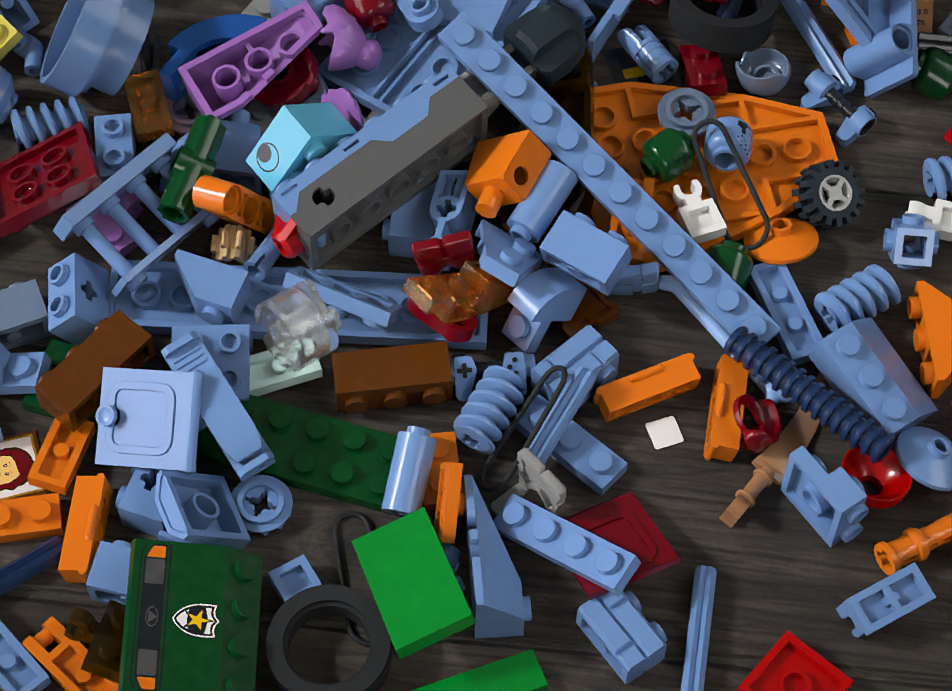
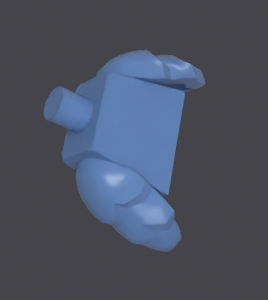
[159,109,274,200]

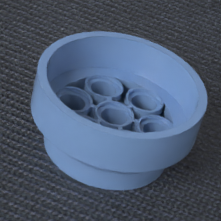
[40,0,155,97]

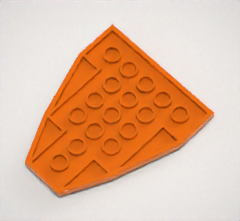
[589,81,838,272]

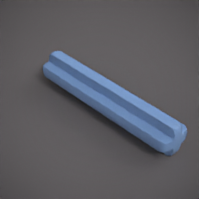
[529,366,596,464]

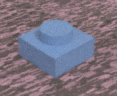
[268,554,322,604]

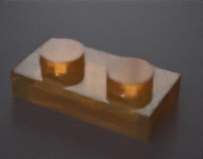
[124,69,174,143]

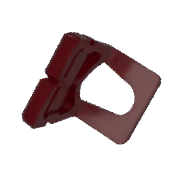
[410,230,476,283]

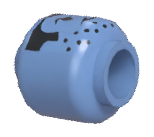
[703,116,754,171]

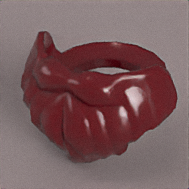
[733,394,782,453]

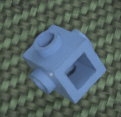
[883,213,939,270]

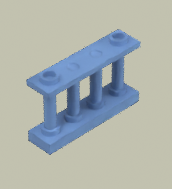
[53,132,220,297]

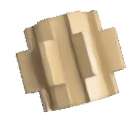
[210,224,257,265]

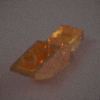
[402,260,518,324]

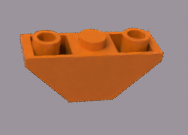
[907,281,952,399]

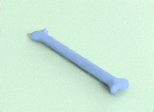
[658,275,792,405]

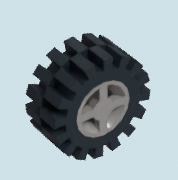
[792,159,865,229]

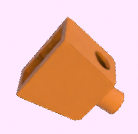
[464,129,552,218]

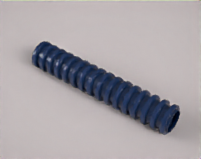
[724,326,895,464]

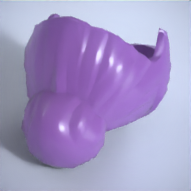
[318,4,382,71]

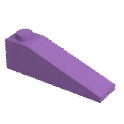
[177,0,324,120]

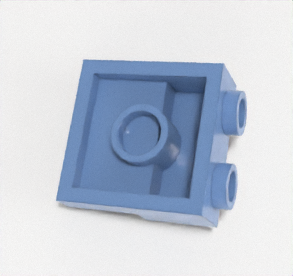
[780,445,869,548]

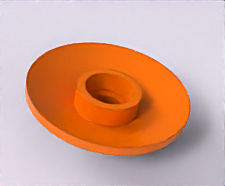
[744,217,819,265]

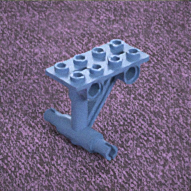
[825,0,918,99]

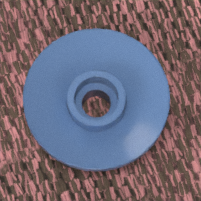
[895,426,952,491]

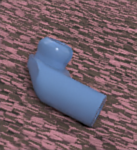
[546,0,596,28]

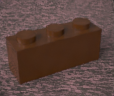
[35,310,156,433]
[331,341,453,414]

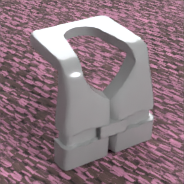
[491,447,566,516]

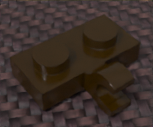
[64,599,126,684]

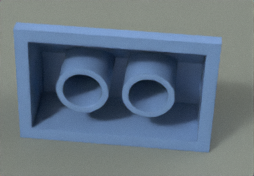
[809,317,938,438]

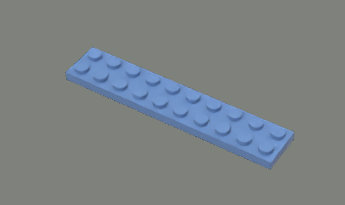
[109,260,490,350]

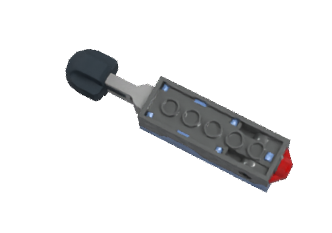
[271,5,587,271]

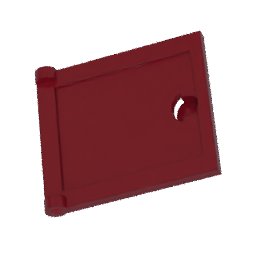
[564,491,680,600]

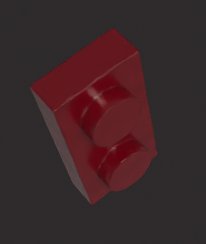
[679,44,727,96]

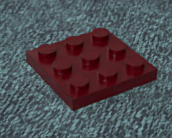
[0,121,102,237]

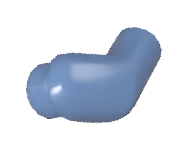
[12,29,44,77]

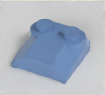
[155,470,251,550]

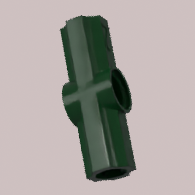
[157,114,227,224]

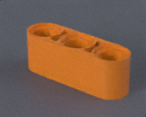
[192,175,275,234]

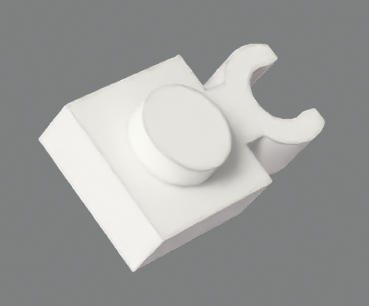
[673,179,727,244]

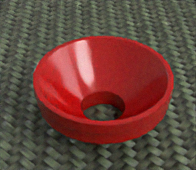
[841,448,912,509]

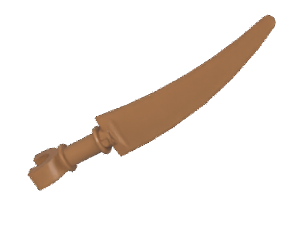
[719,371,830,528]

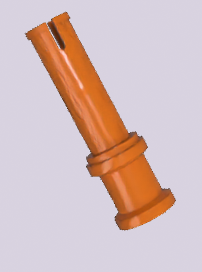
[874,513,952,576]

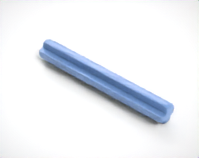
[780,0,856,95]
[681,565,717,691]

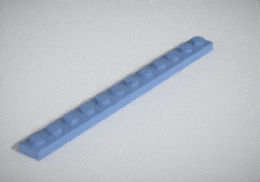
[437,10,782,342]

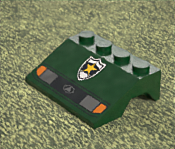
[118,538,263,691]

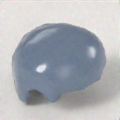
[735,48,791,97]

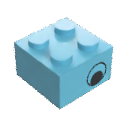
[245,102,357,192]

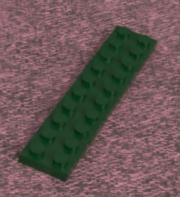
[22,339,397,515]

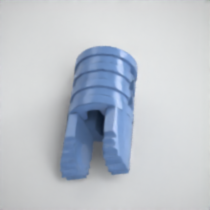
[617,24,679,84]

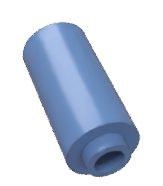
[507,160,578,243]
[381,426,437,517]

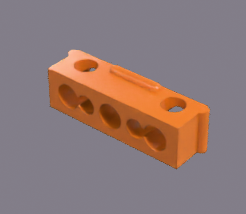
[592,353,701,423]
[703,354,749,462]
[58,473,113,583]

